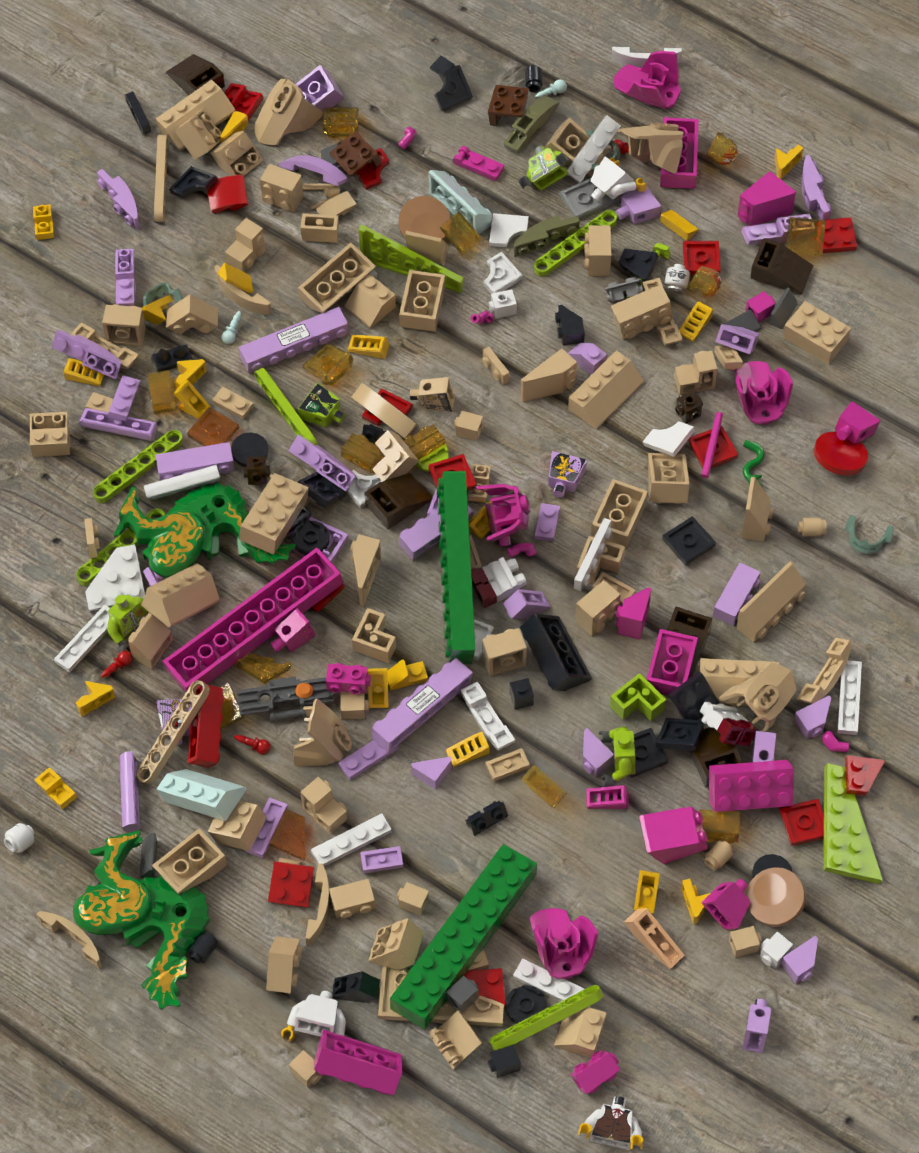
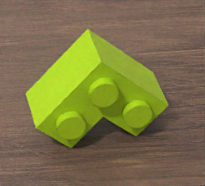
[610,673,666,721]

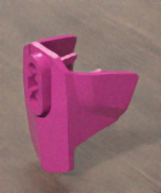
[614,51,681,109]
[734,361,793,425]
[476,484,531,541]
[530,908,598,980]

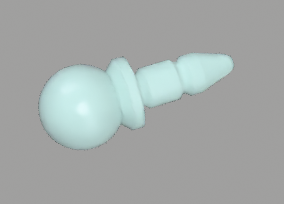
[535,79,567,98]
[222,311,241,344]

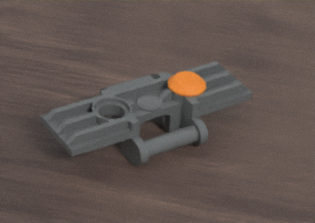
[236,676,334,723]

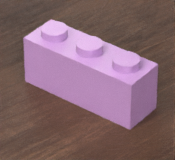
[713,563,762,626]

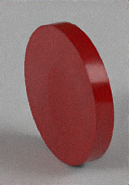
[813,431,868,476]

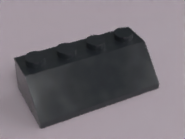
[520,613,592,691]

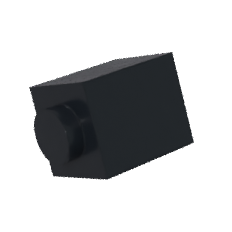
[510,678,534,710]
[488,1044,521,1078]

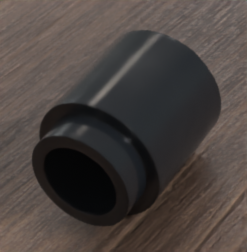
[525,65,543,92]
[188,932,218,964]

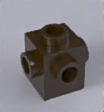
[675,391,703,424]
[243,456,271,486]

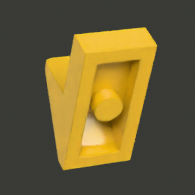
[774,144,804,179]
[142,295,173,325]
[175,359,207,389]
[173,380,211,420]
[387,659,428,691]
[368,668,389,708]
[75,681,116,717]
[634,870,660,913]
[681,879,710,925]

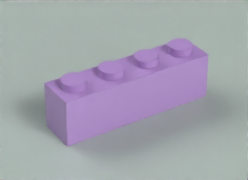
[156,442,235,481]
[398,506,473,561]

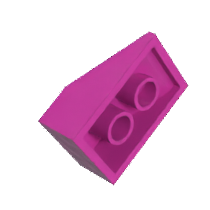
[647,629,698,695]

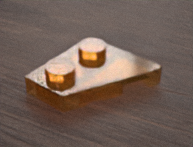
[269,809,306,861]

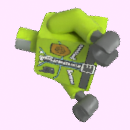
[518,146,569,191]
[107,594,149,653]
[598,726,635,787]

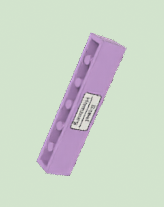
[239,307,349,373]
[372,658,473,753]

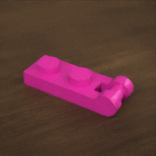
[453,146,504,181]

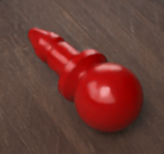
[611,139,629,155]
[101,651,133,678]
[234,735,271,755]

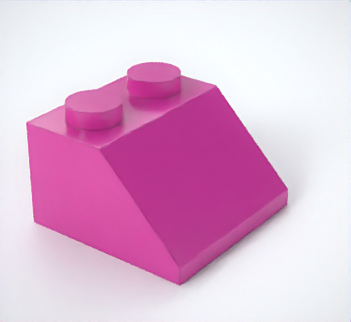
[615,588,651,640]

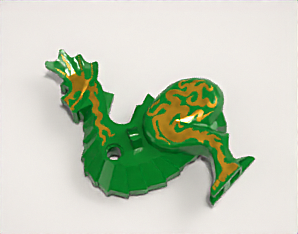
[113,482,296,577]
[73,830,210,1010]

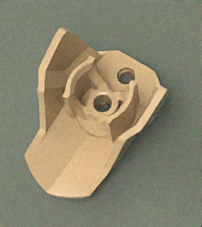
[254,79,323,145]
[617,123,683,174]
[719,663,796,732]
[293,699,352,767]

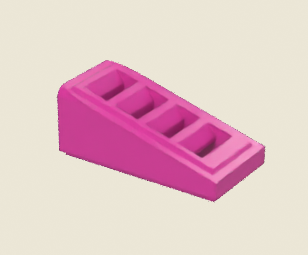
[586,785,629,809]

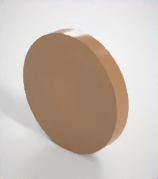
[398,196,450,240]
[746,868,806,927]

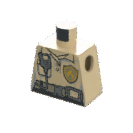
[410,377,455,412]

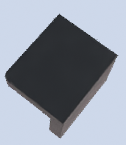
[430,56,455,83]

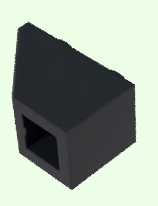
[555,305,585,345]
[332,971,380,1003]

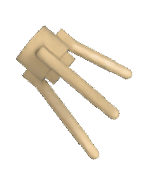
[303,183,340,210]

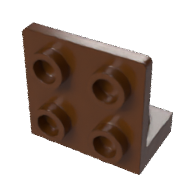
[488,85,529,126]
[329,131,382,176]

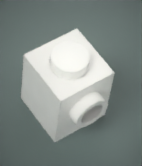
[488,290,517,319]
[760,932,793,969]

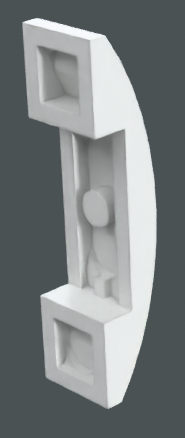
[612,47,682,68]
[460,682,516,750]

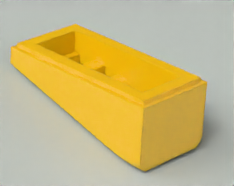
[220,111,248,143]
[679,301,713,342]
[348,335,389,359]
[64,358,104,386]
[445,732,490,768]

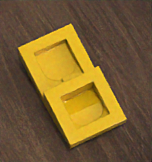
[34,767,77,810]

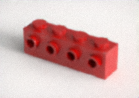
[187,684,224,768]

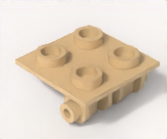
[429,1010,482,1069]

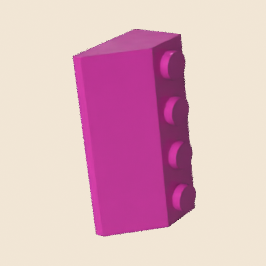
[314,1030,402,1095]

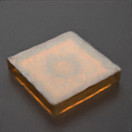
[187,407,239,446]

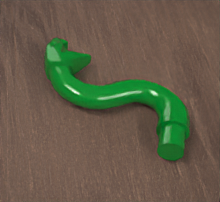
[743,440,765,486]

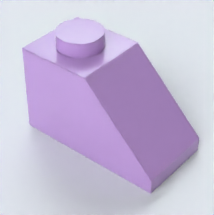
[716,324,760,354]
[568,343,607,375]
[503,589,551,620]
[794,696,831,740]
[583,728,614,777]
[781,936,818,984]

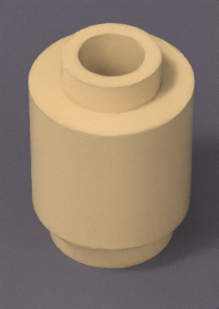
[798,518,826,537]
[704,841,733,871]

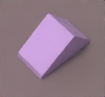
[411,756,452,790]

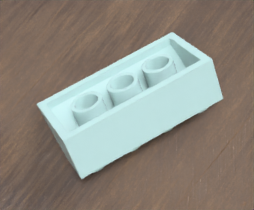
[429,170,492,237]
[156,769,247,821]

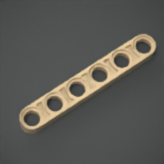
[154,135,168,222]
[137,680,210,785]

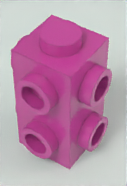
[326,663,371,695]
[570,1050,620,1094]

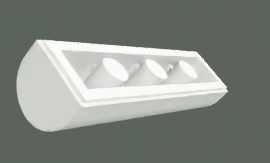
[144,465,221,501]

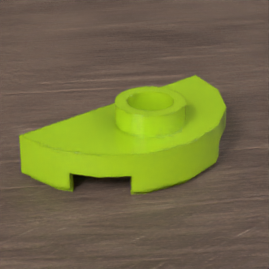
[415,444,449,472]

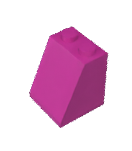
[737,171,796,226]
[639,806,708,864]

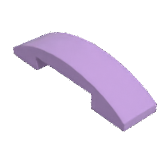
[279,155,348,186]

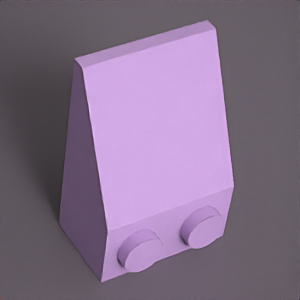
[288,65,345,112]

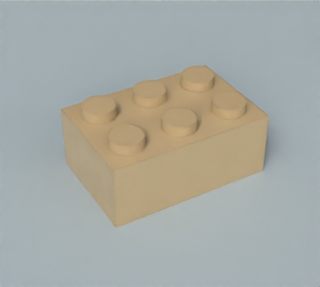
[399,270,445,332]
[611,284,673,340]
[783,301,851,365]
[591,479,648,548]

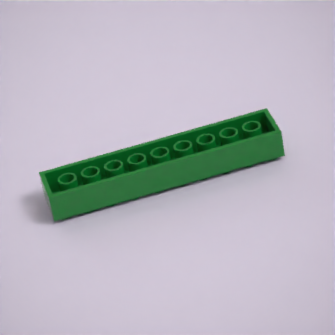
[437,471,475,664]
[390,844,537,1030]

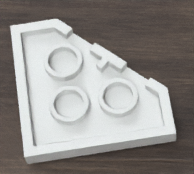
[85,545,145,612]

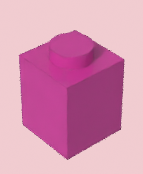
[746,291,775,323]

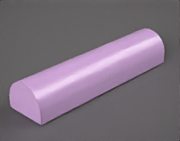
[80,408,157,441]
[119,751,140,832]

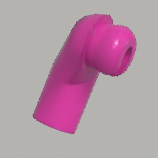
[398,127,417,150]
[470,311,494,325]
[507,543,536,558]
[822,731,849,752]

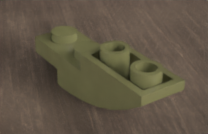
[503,95,560,154]
[513,215,580,257]

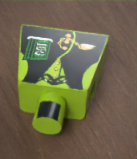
[298,383,345,427]

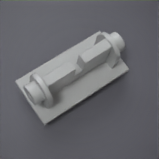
[604,277,643,302]

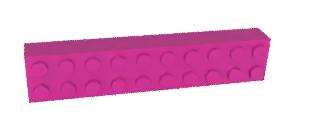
[163,548,343,693]

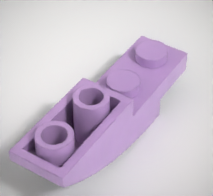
[801,155,832,220]
[97,169,139,230]
[741,214,816,245]
[115,249,136,307]
[51,330,122,379]
[288,435,356,491]

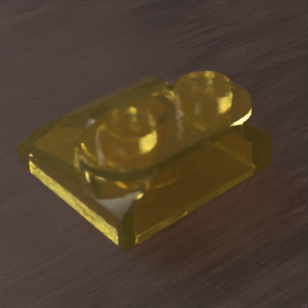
[323,107,359,138]
[786,217,826,256]
[302,343,354,385]

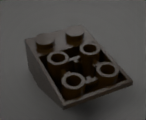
[166,54,225,96]
[750,238,814,295]
[364,473,433,529]
[667,606,713,677]
[689,727,743,788]

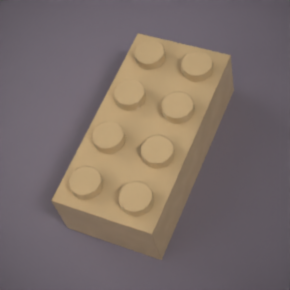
[239,473,309,555]

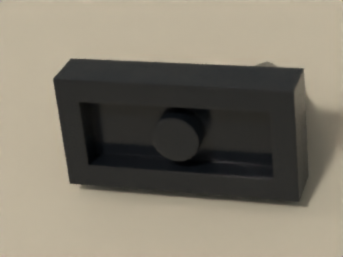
[152,344,193,373]

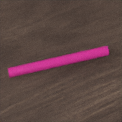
[701,412,723,478]

